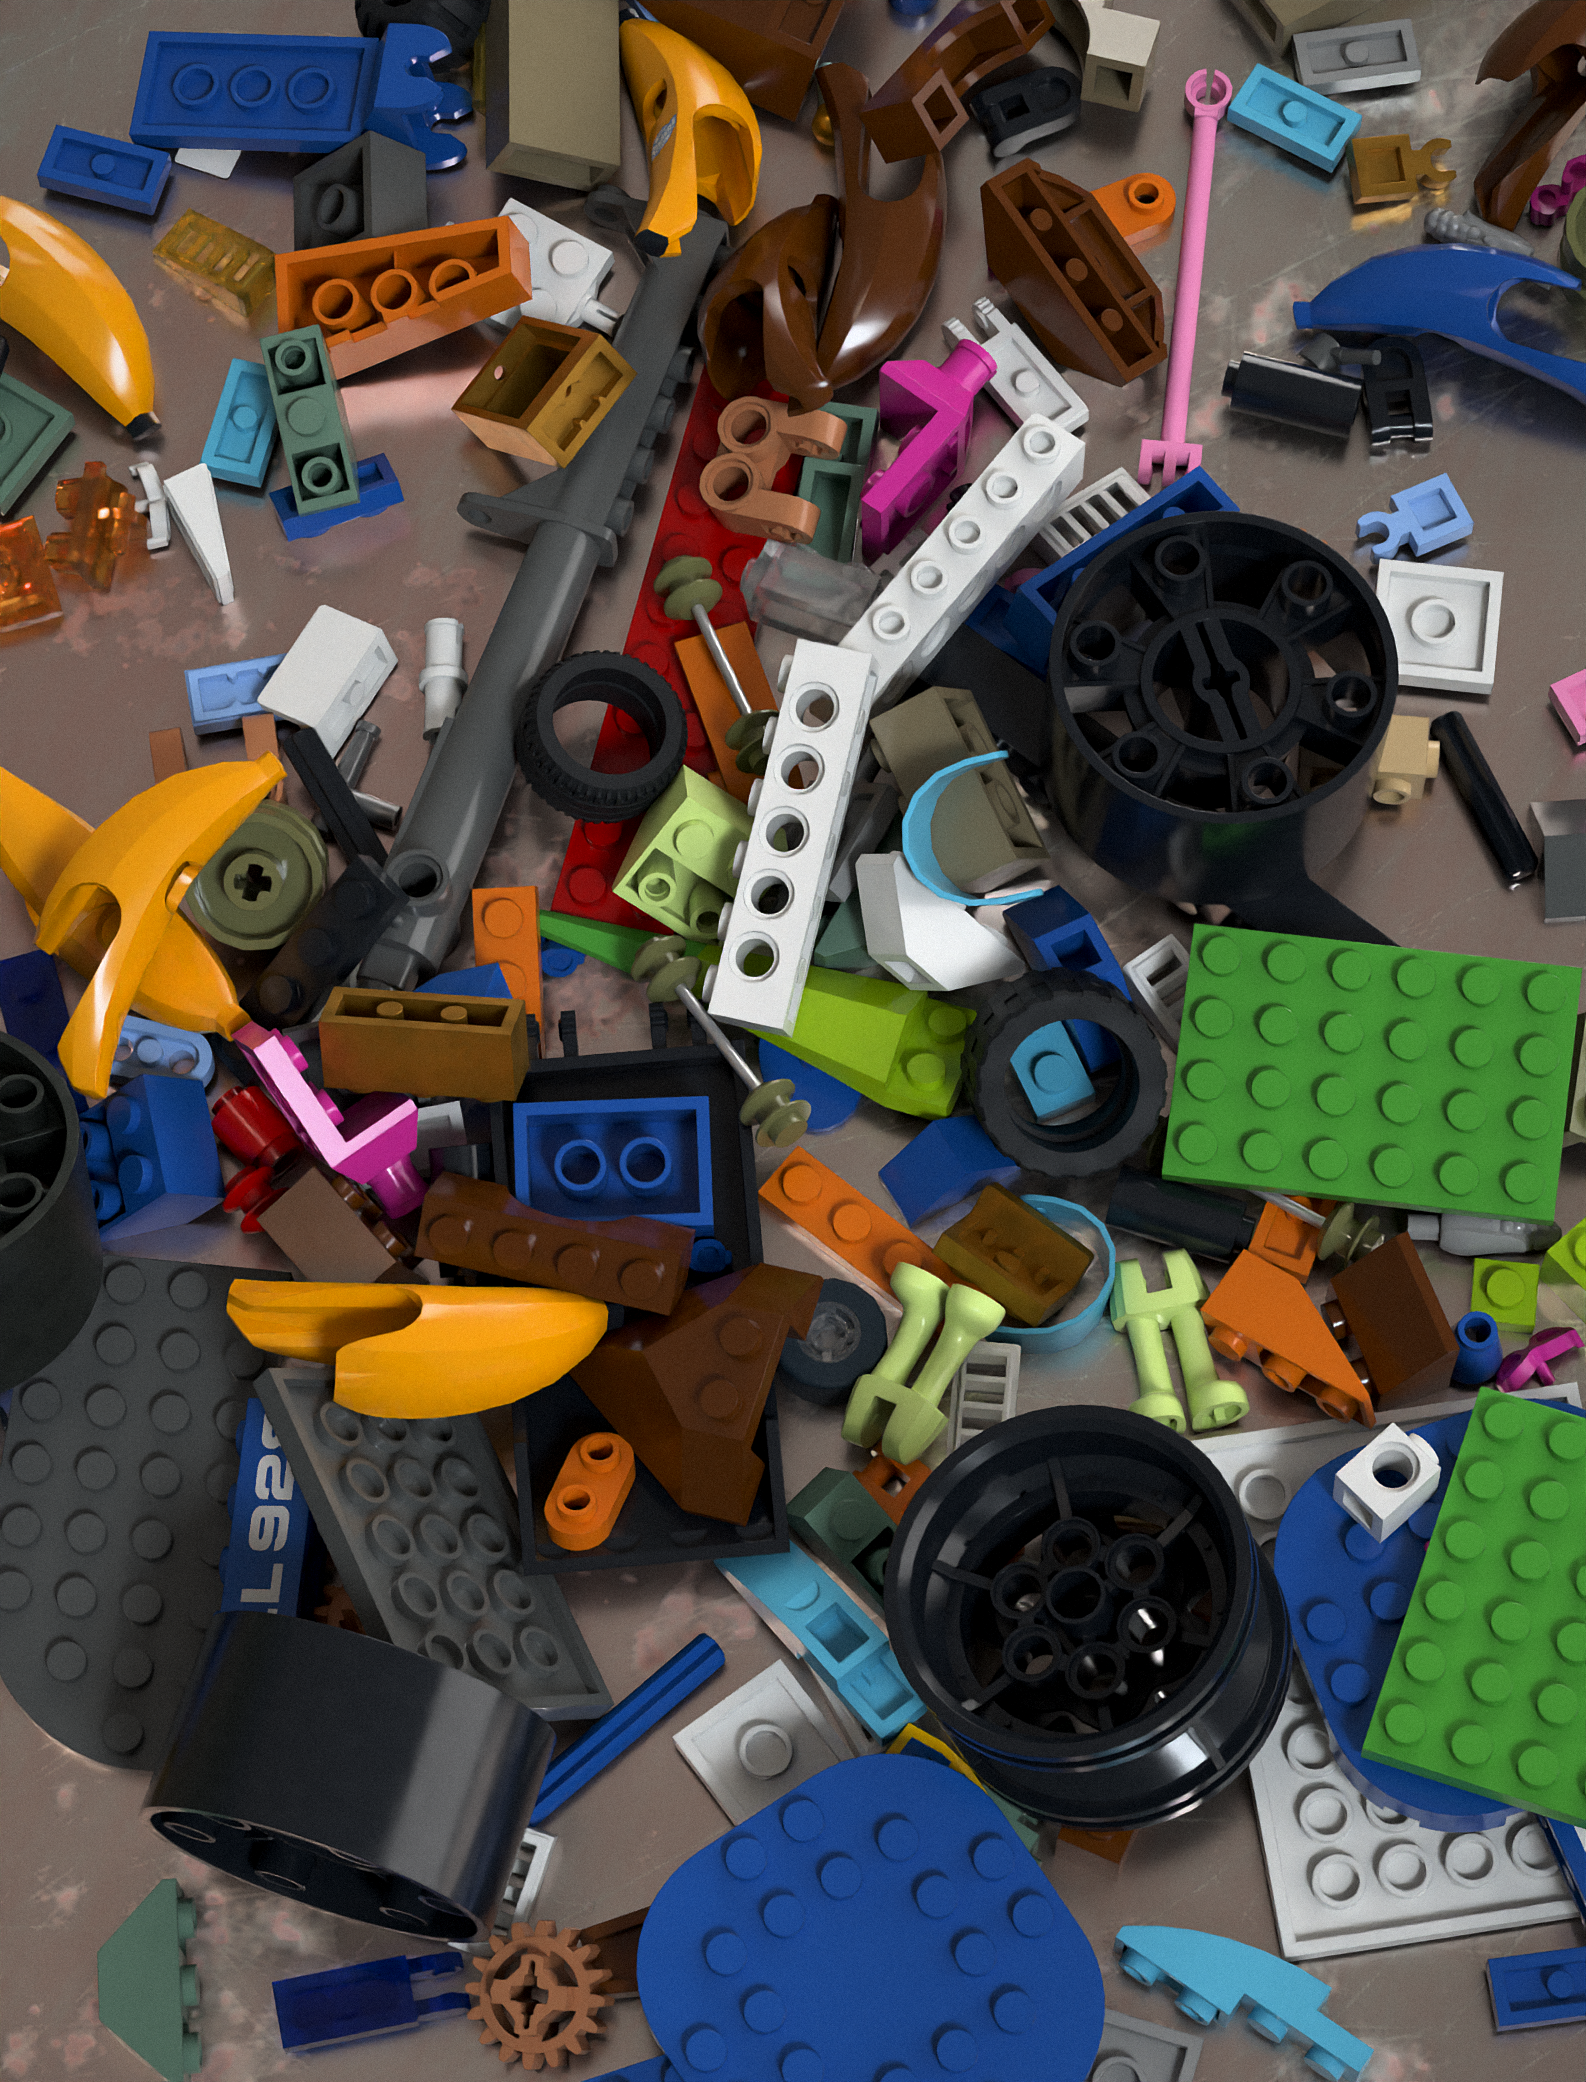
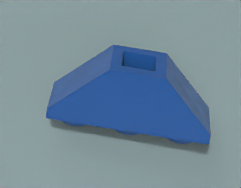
[1002,885,1133,1074]

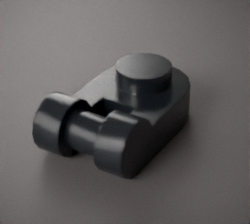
[969,66,1082,157]
[1360,336,1433,447]

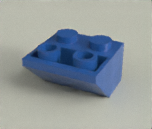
[78,1074,226,1243]

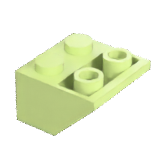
[612,764,788,947]

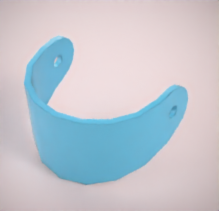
[902,750,1044,906]
[984,1194,1115,1354]

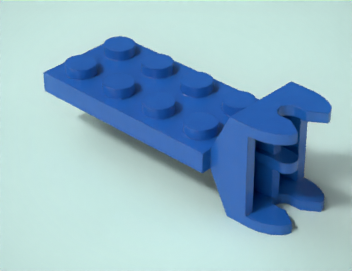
[129,23,475,170]

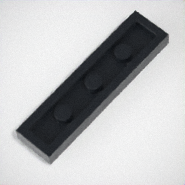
[208,855,410,1087]

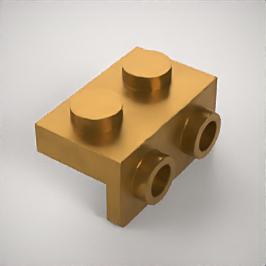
[932,1181,1094,1328]

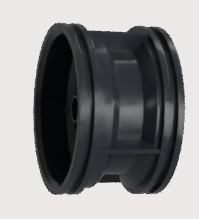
[883,1405,1293,1832]

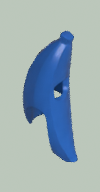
[1293,243,1586,407]

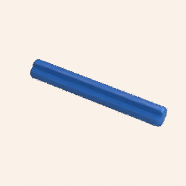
[528,1633,725,1827]

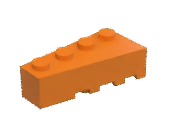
[274,215,533,380]

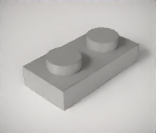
[1291,18,1422,95]

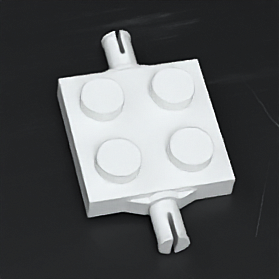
[445,197,625,338]

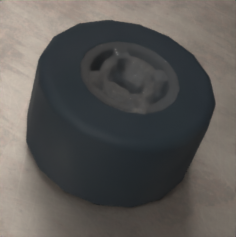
[776,1278,888,1406]

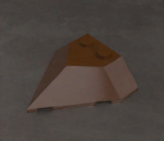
[568,1263,824,1527]

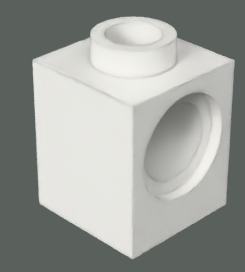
[1333,1423,1441,1543]

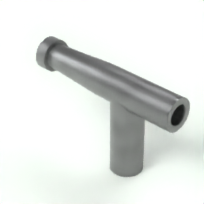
[311,720,403,839]

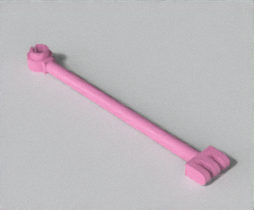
[1137,68,1233,487]

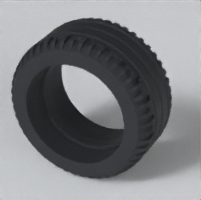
[516,650,688,824]

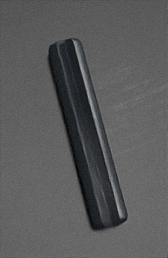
[1430,711,1538,881]
[283,727,389,869]

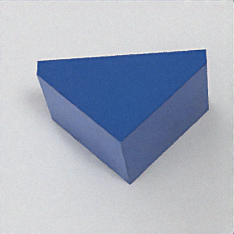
[878,1114,1021,1229]

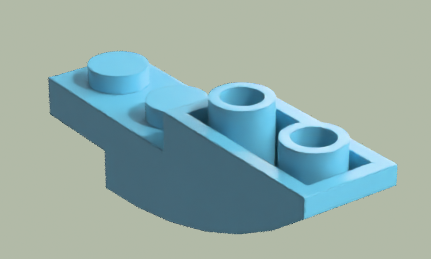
[713,1539,928,1748]
[1113,1925,1374,2082]

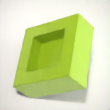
[1469,1258,1540,1334]

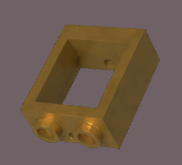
[451,315,638,469]

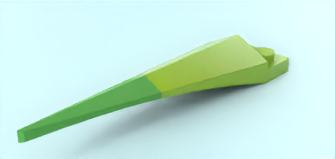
[539,909,977,1121]

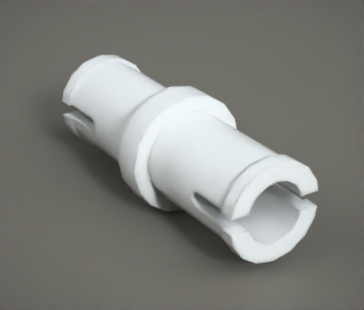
[419,618,468,745]

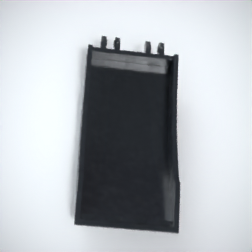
[489,999,790,1577]

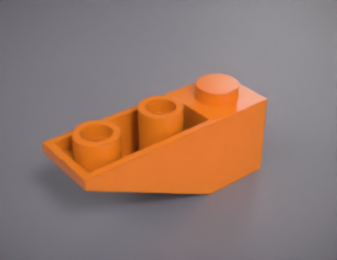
[1200,1249,1376,1429]

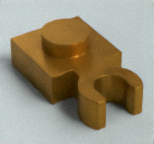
[1345,134,1457,204]

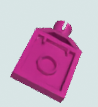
[859,339,998,562]
[231,1021,430,1219]

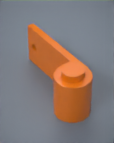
[674,621,804,806]

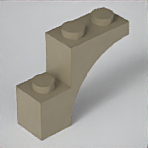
[1046,0,1161,113]

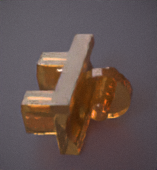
[43,461,150,589]

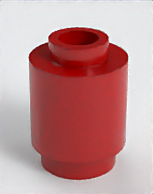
[211,1086,304,1179]

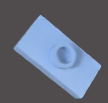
[184,653,287,735]

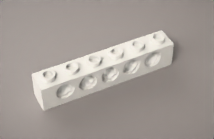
[809,410,1086,742]
[702,639,881,1038]

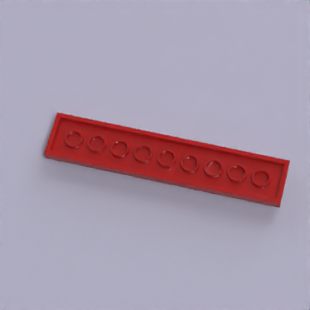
[550,363,807,936]

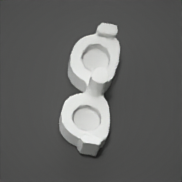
[126,462,171,550]

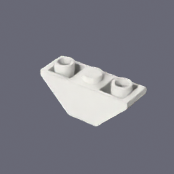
[855,851,1025,991]

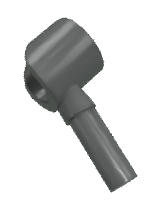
[1296,333,1381,371]

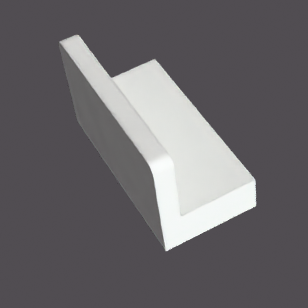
[257,605,398,759]

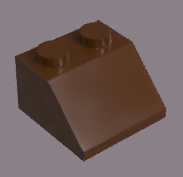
[1320,1231,1460,1413]

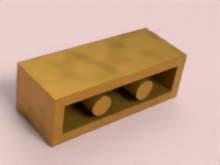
[318,987,529,1103]

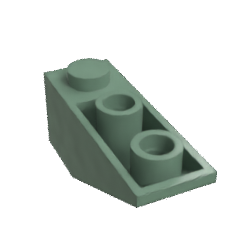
[786,1467,898,1623]

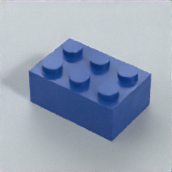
[513,1096,714,1237]

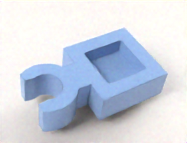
[1355,473,1474,565]

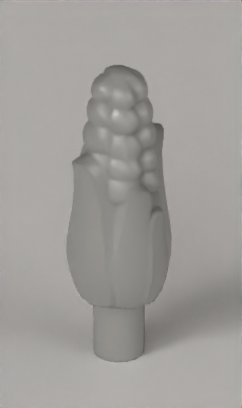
[1424,208,1553,291]
[1405,1213,1562,1256]

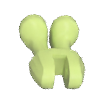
[1110,1248,1250,1435]
[841,1262,1006,1466]

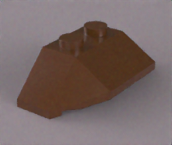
[980,157,1168,388]

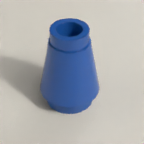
[1451,1311,1503,1384]

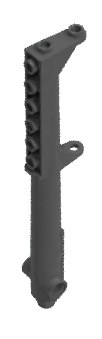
[355,184,736,992]

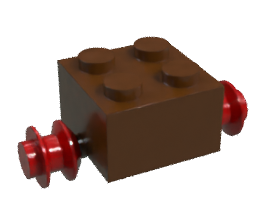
[222,1166,431,1285]

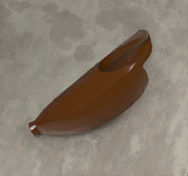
[1473,0,1586,232]
[814,62,948,391]
[697,194,838,417]

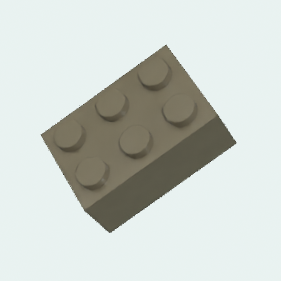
[868,686,1051,893]

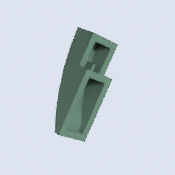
[785,402,880,589]

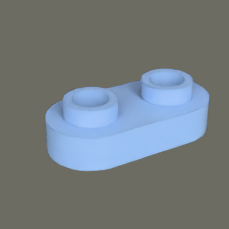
[109,1015,215,1088]

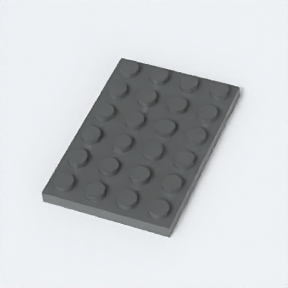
[253,1368,614,1721]

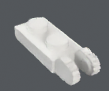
[940,297,1089,433]

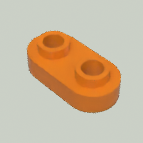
[1090,173,1176,246]
[544,1432,636,1551]

